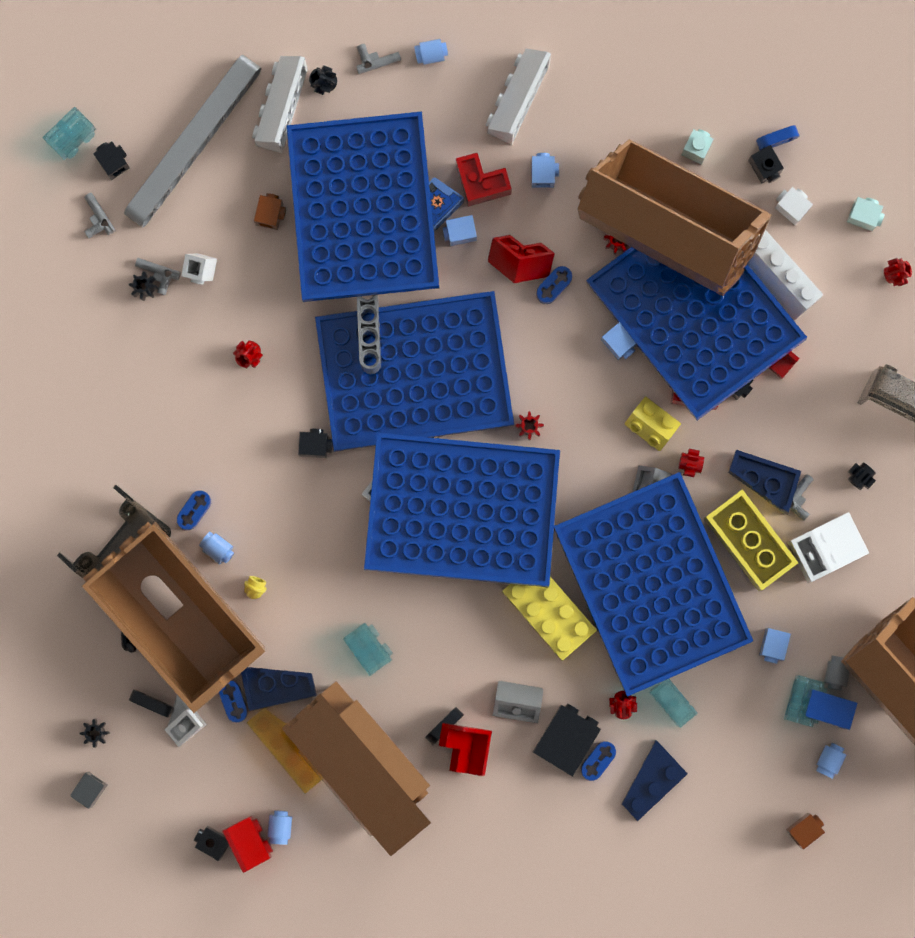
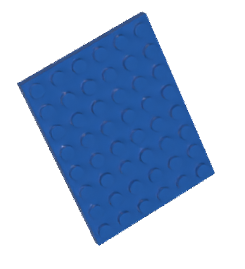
[287,111,440,302]
[586,247,807,421]
[315,291,514,452]
[364,433,560,587]
[554,472,753,697]

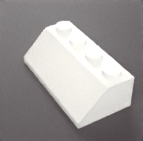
[486,48,551,145]
[252,56,308,153]
[747,230,823,321]

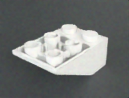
[787,512,869,583]

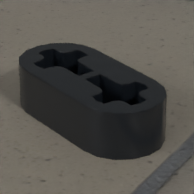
[129,689,173,717]
[425,707,464,745]

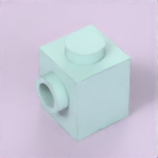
[681,129,714,165]
[847,197,885,231]

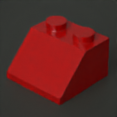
[223,816,273,873]

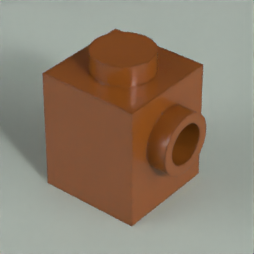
[254,193,286,230]
[786,813,825,850]

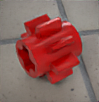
[603,235,626,255]
[884,258,912,286]
[233,340,263,369]
[515,411,544,440]
[678,448,704,478]
[609,691,637,720]

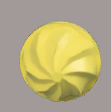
[244,576,267,599]

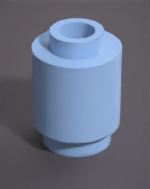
[414,39,448,65]
[199,532,234,564]
[816,743,847,779]
[267,810,292,845]

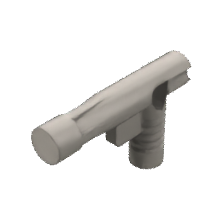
[356,44,401,74]
[84,193,116,238]
[135,258,181,295]
[778,474,814,520]

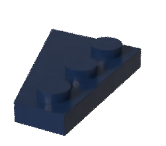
[728,450,801,515]
[241,667,317,711]
[621,740,688,821]

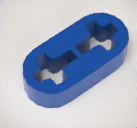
[756,125,800,150]
[536,266,572,304]
[177,491,211,530]
[219,680,248,723]
[581,741,616,781]

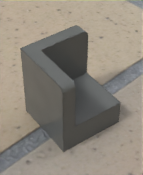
[71,772,108,809]

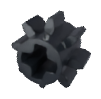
[309,65,337,95]
[129,271,159,301]
[848,462,876,490]
[80,719,110,748]

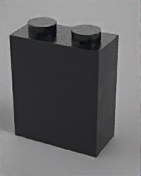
[533,703,601,777]

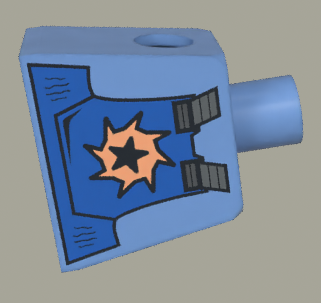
[429,177,464,232]

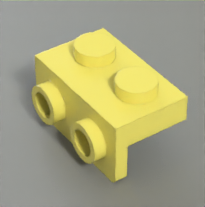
[624,396,681,451]

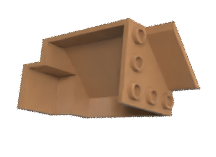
[282,681,431,856]

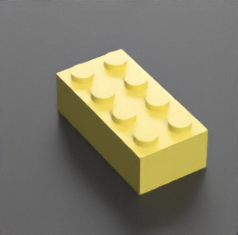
[703,489,798,592]
[502,576,597,661]

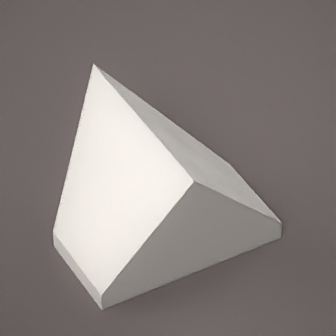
[164,695,207,747]

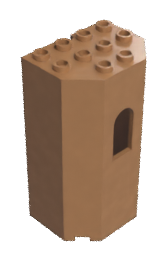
[577,139,772,296]
[82,522,266,713]
[840,597,915,745]

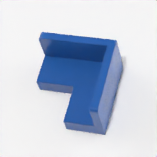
[805,689,858,730]

